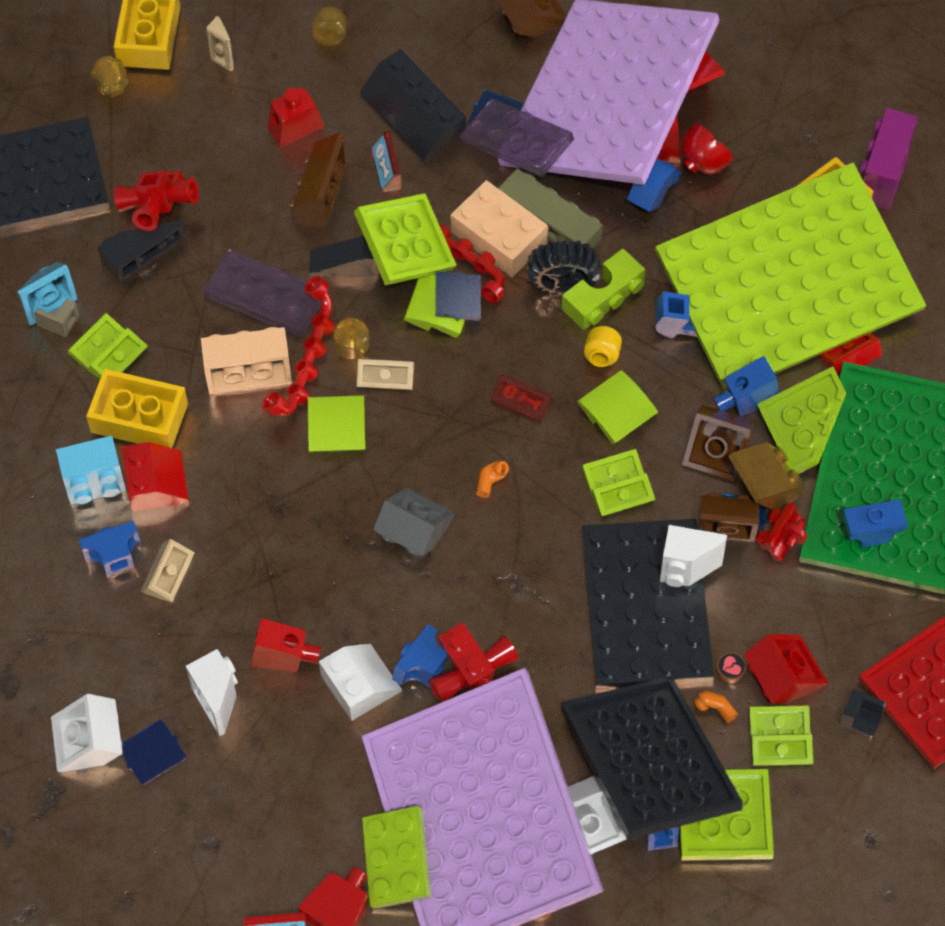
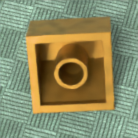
[728,442,804,511]

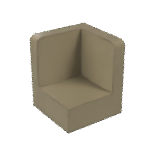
[34,298,79,337]

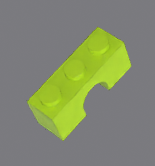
[562,248,645,330]

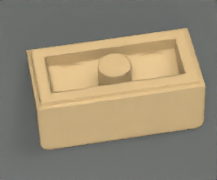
[206,16,234,71]
[357,359,415,390]
[141,539,195,603]

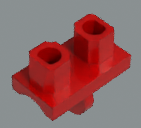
[756,502,808,561]

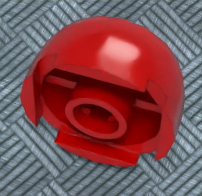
[681,123,734,175]

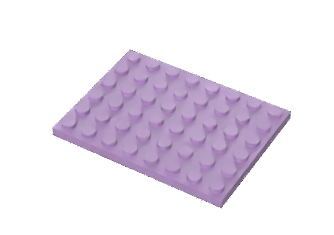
[498,0,719,185]
[362,668,604,926]

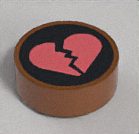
[716,652,746,683]

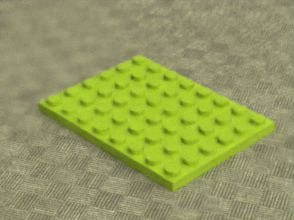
[655,162,926,392]

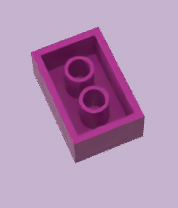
[860,108,918,210]

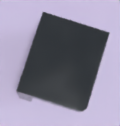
[840,689,887,738]

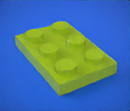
[362,806,431,909]

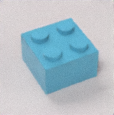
[56,436,126,505]

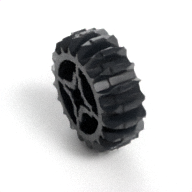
[527,239,601,294]

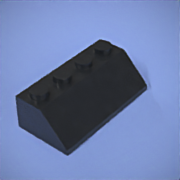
[360,49,466,162]

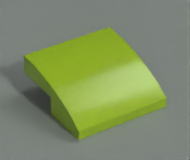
[403,275,476,338]
[68,313,148,379]
[577,370,658,445]
[308,396,366,453]
[581,449,656,517]
[749,706,813,766]

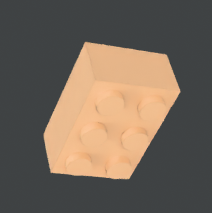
[451,180,548,277]
[201,327,292,395]

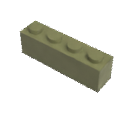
[498,168,603,248]

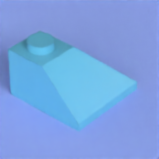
[17,262,78,326]

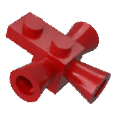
[114,170,199,231]
[428,622,519,703]

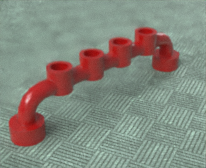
[439,224,505,304]
[262,275,335,417]

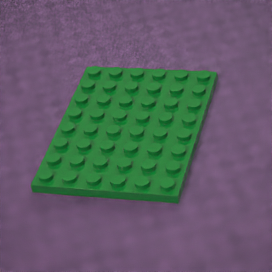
[799,361,945,594]

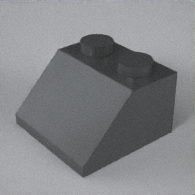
[373,488,456,556]

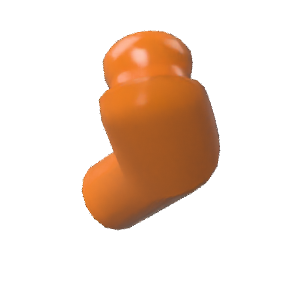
[476,460,509,498]
[694,690,738,723]

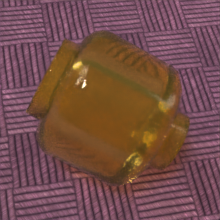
[312,7,347,46]
[91,56,130,97]
[333,318,370,359]

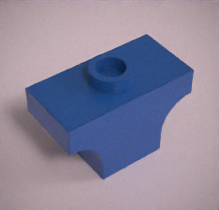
[843,499,908,548]
[79,521,141,576]
[392,624,448,688]

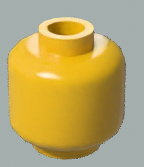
[584,326,622,367]

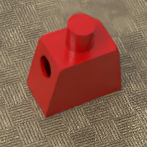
[267,88,324,148]
[250,619,321,672]
[298,867,369,926]

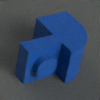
[627,158,682,212]
[655,291,697,338]

